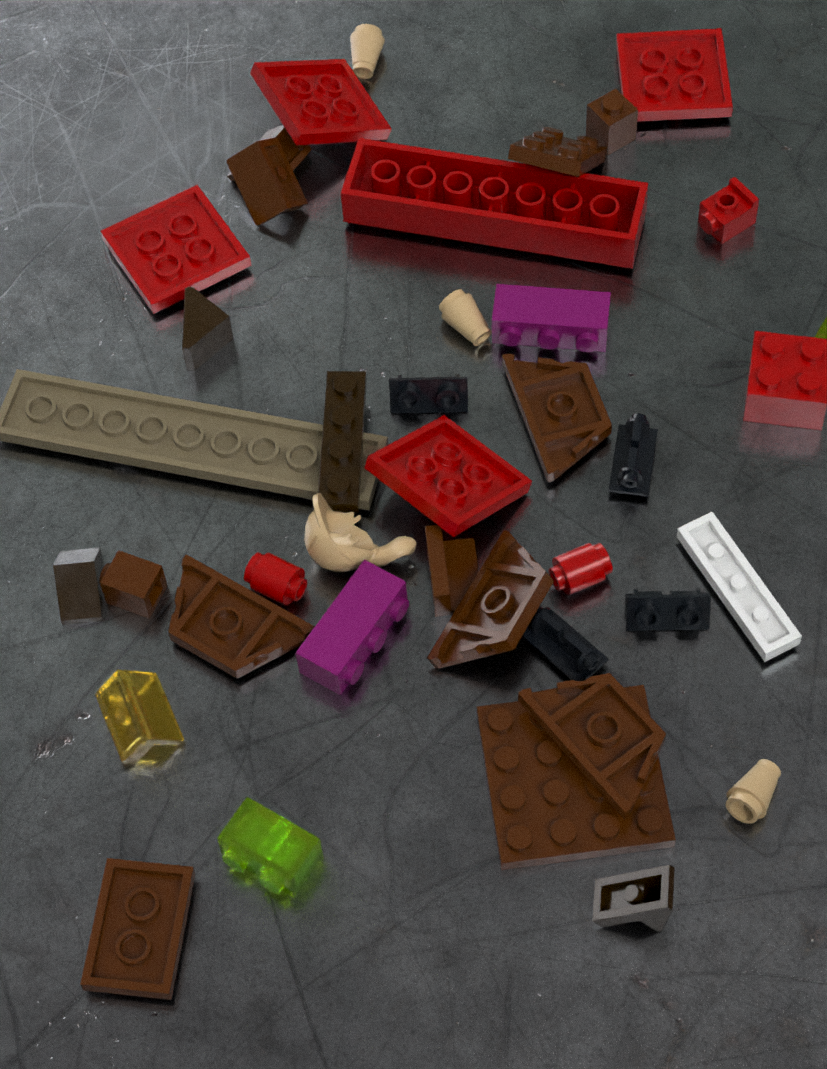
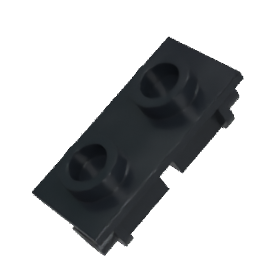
[389,374,468,413]
[608,413,658,497]
[625,588,711,631]
[522,606,609,681]

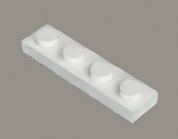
[676,512,802,662]

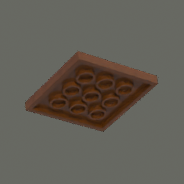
[476,685,676,870]

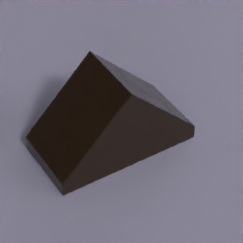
[182,287,234,371]
[53,547,103,625]

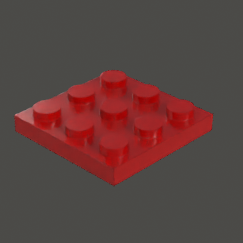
[616,28,733,122]
[250,59,392,145]
[100,184,252,314]
[364,415,532,537]

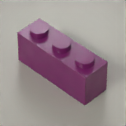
[492,284,611,352]
[296,560,409,696]

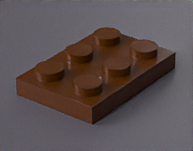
[508,127,607,177]
[80,858,196,1000]

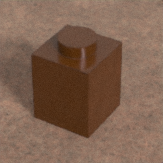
[586,88,638,156]
[99,550,168,619]

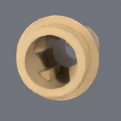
[350,24,385,79]
[439,289,492,346]
[726,759,781,824]

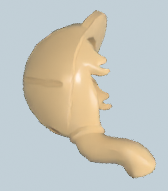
[304,493,417,572]

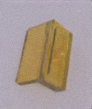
[95,670,184,764]

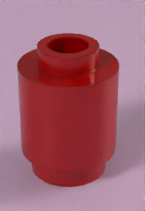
[548,543,613,595]
[244,552,307,606]

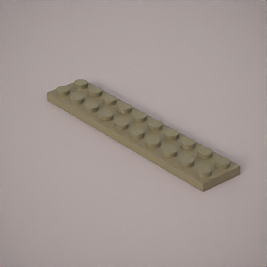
[0,369,389,510]

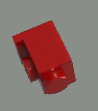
[698,177,759,244]

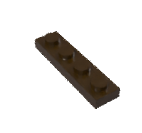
[318,371,367,512]

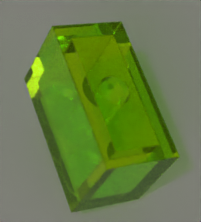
[217,797,323,898]

